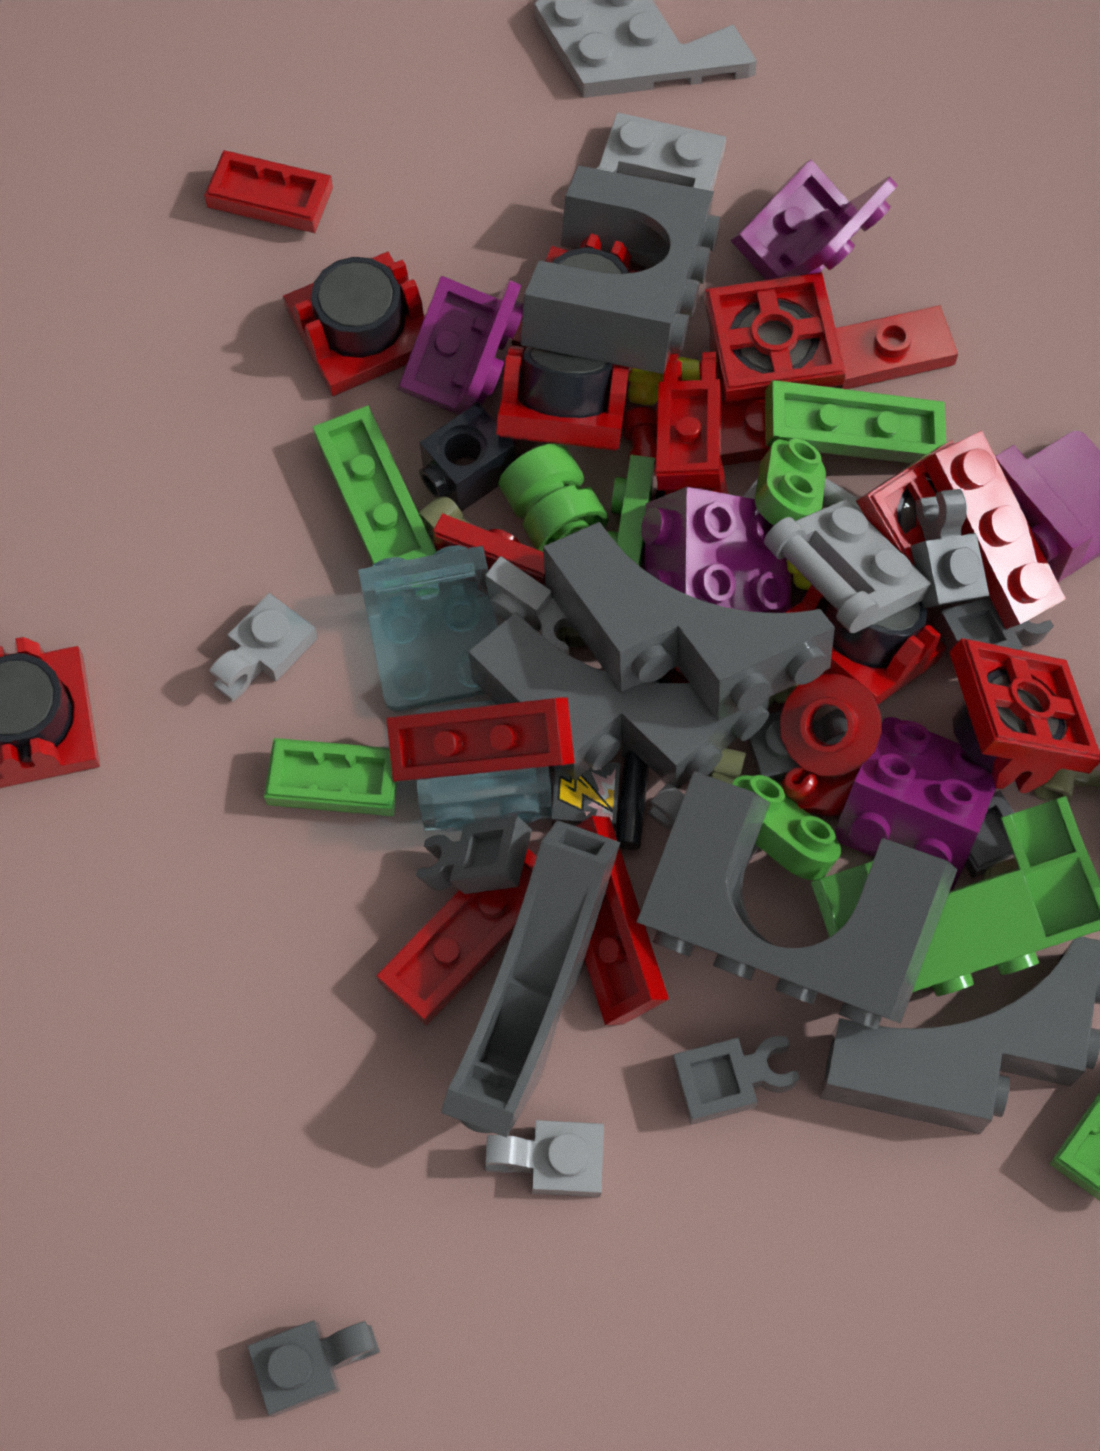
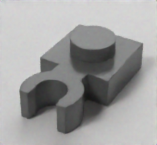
[933,596,1054,654]
[416,816,532,894]
[672,1036,800,1125]

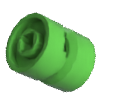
[498,443,609,552]

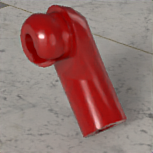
[782,766,861,817]

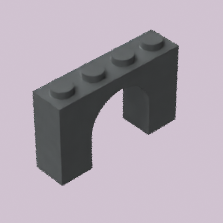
[520,165,720,374]
[637,771,957,1029]

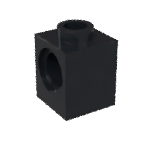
[419,402,516,512]

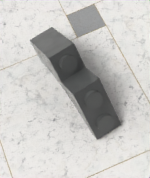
[543,522,835,721]
[468,612,769,789]
[441,820,621,1138]
[820,937,1100,1134]

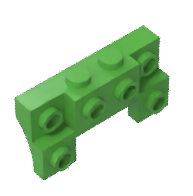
[811,796,1100,997]

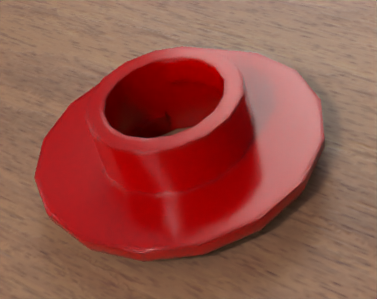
[780,674,882,776]

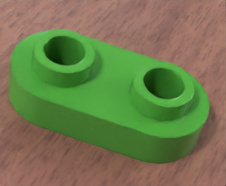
[755,438,826,525]
[732,775,841,881]

